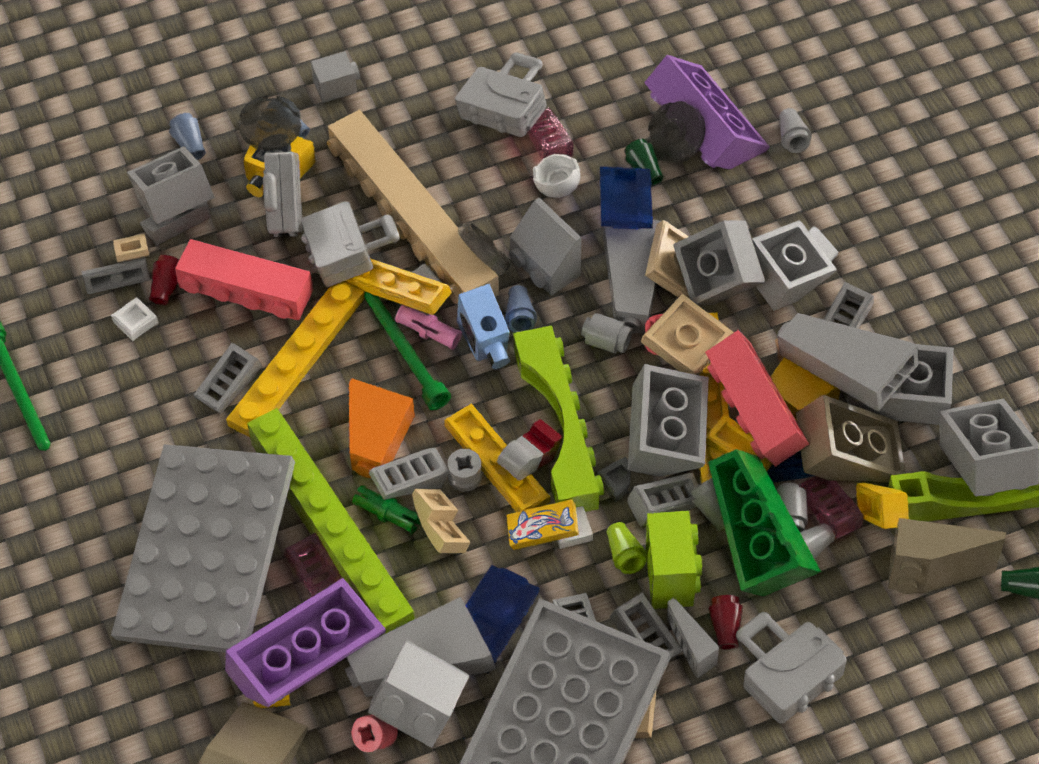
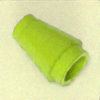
[606,522,646,574]

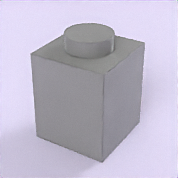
[310,51,360,103]

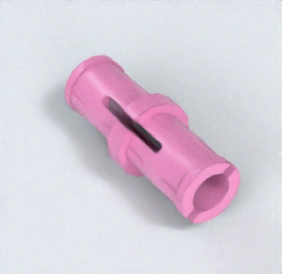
[395,305,462,350]

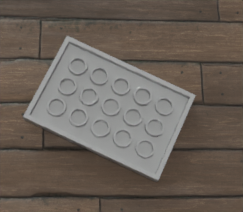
[111,444,295,653]
[460,598,671,764]

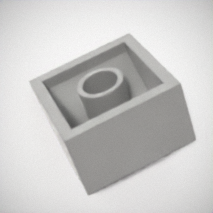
[509,198,581,296]
[752,220,837,311]
[368,640,469,748]

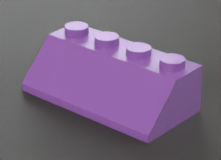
[644,55,770,170]
[225,578,386,707]

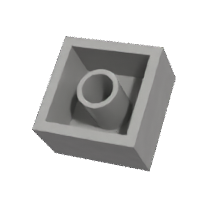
[127,146,215,224]
[673,220,765,305]

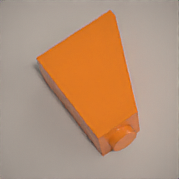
[349,378,415,478]

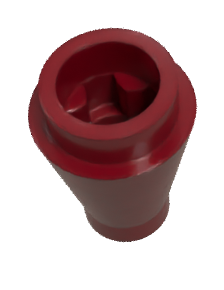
[149,255,180,305]
[708,595,743,650]

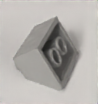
[628,364,709,477]

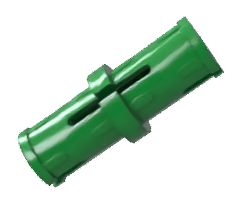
[352,485,421,534]

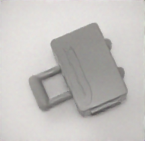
[455,53,547,137]
[263,151,303,237]
[301,201,399,287]
[736,612,847,723]

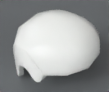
[533,154,580,198]

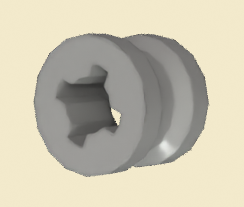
[447,449,482,491]

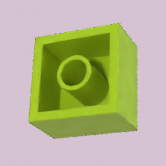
[645,511,702,609]

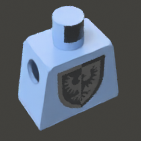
[457,284,510,369]

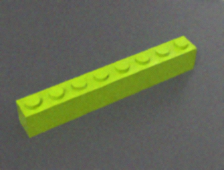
[247,408,415,637]

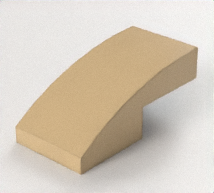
[113,234,150,263]
[412,489,471,553]

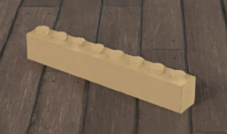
[327,109,499,304]

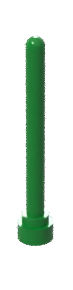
[364,292,451,410]
[0,321,51,451]

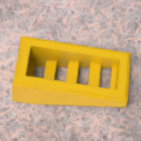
[856,483,909,529]

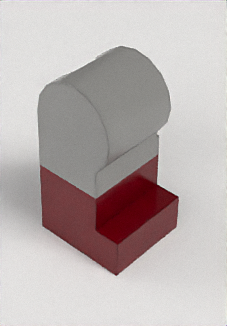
[497,419,563,480]

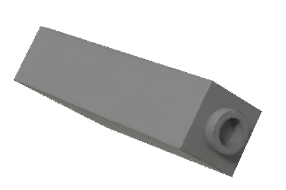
[603,212,661,334]
[777,313,919,411]
[344,597,496,697]

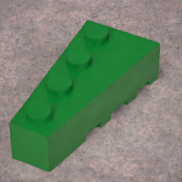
[708,449,821,597]

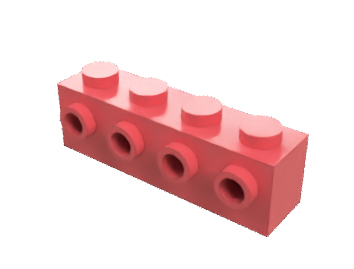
[175,239,313,321]
[705,330,809,467]

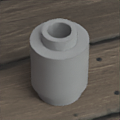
[581,313,633,354]
[776,483,808,532]

